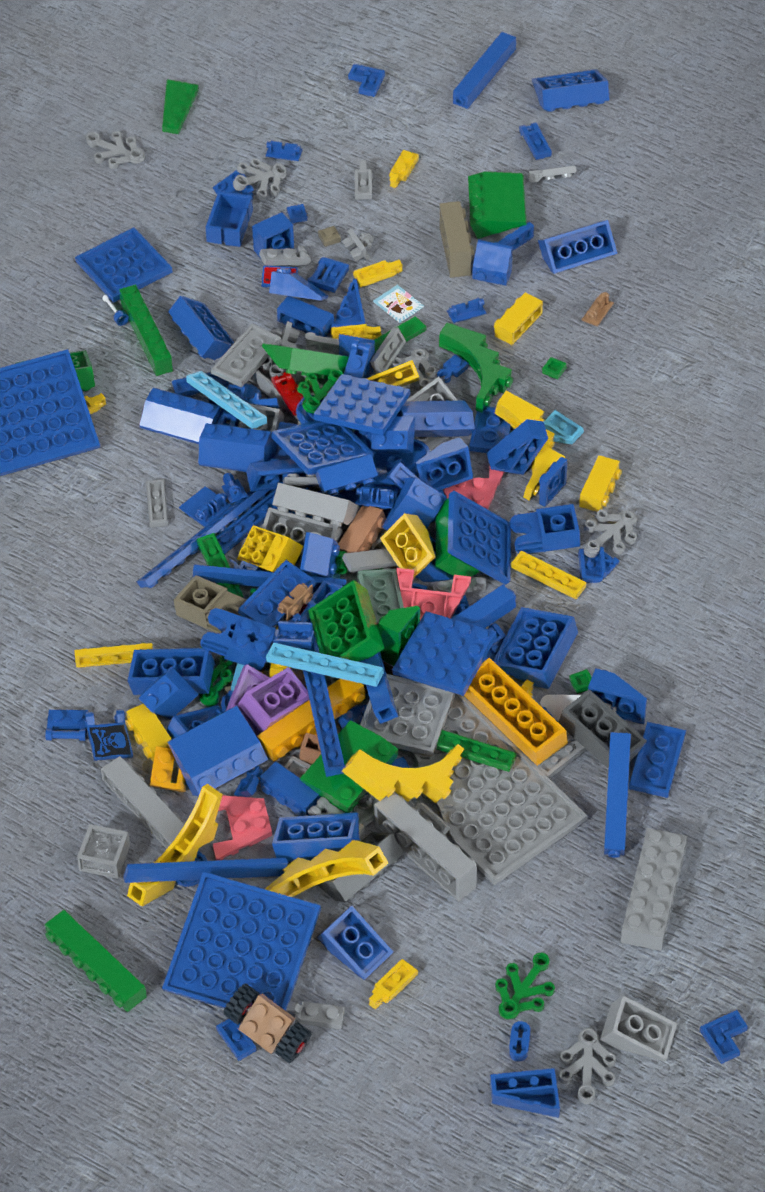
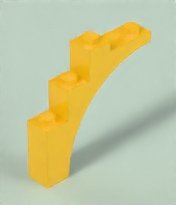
[495,391,565,501]
[342,744,464,803]
[127,784,223,906]
[265,840,388,897]

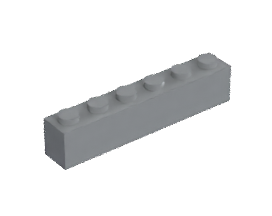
[101,757,184,849]

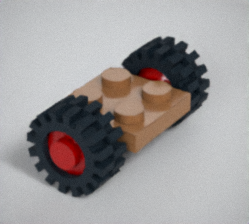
[223,983,312,1064]

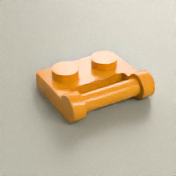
[149,746,186,792]

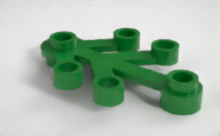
[297,369,344,413]
[199,646,234,707]
[495,952,555,1020]

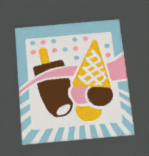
[373,285,425,323]

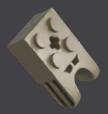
[174,575,246,634]

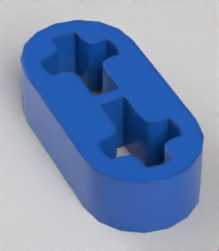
[509,1021,530,1062]

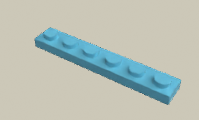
[187,371,267,429]
[266,643,384,687]

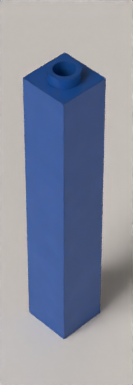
[453,32,516,109]
[452,584,516,628]
[360,652,399,724]
[604,732,631,858]

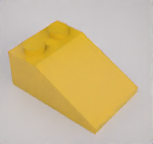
[380,513,435,579]

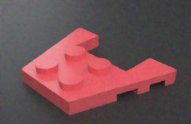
[443,468,505,510]
[397,568,471,620]
[212,796,272,860]

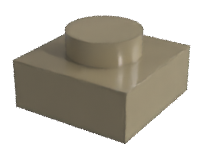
[318,226,341,247]

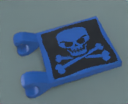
[84,709,133,761]

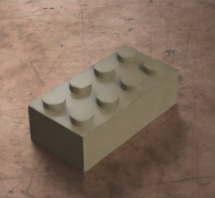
[439,201,474,278]

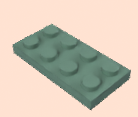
[357,569,404,628]

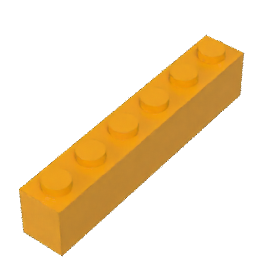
[257,679,366,762]

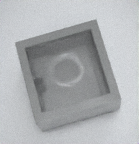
[77,824,130,879]

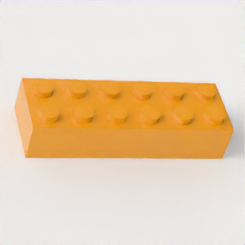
[464,658,568,766]

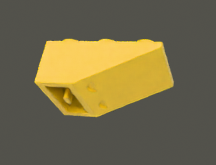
[237,525,303,572]

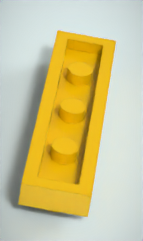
[511,550,586,600]
[74,643,153,668]

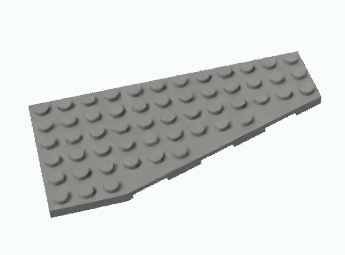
[411,694,587,885]

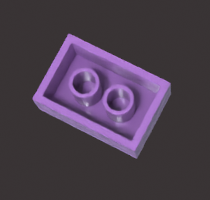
[238,667,309,733]

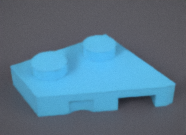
[544,410,584,444]

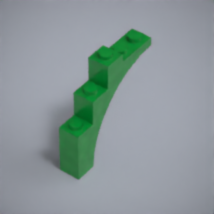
[439,323,513,413]

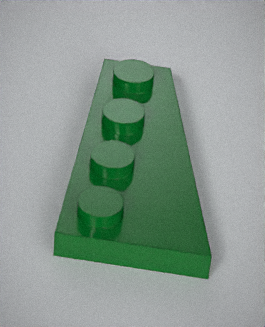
[162,79,199,135]

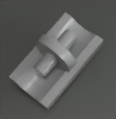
[342,229,373,261]
[270,321,299,348]

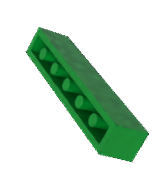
[119,284,173,376]
[45,909,147,1013]

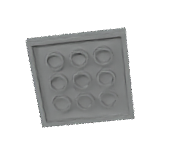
[360,674,455,756]

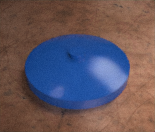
[373,439,430,485]

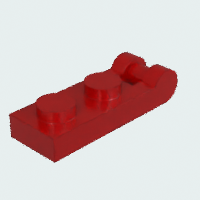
[271,372,303,416]

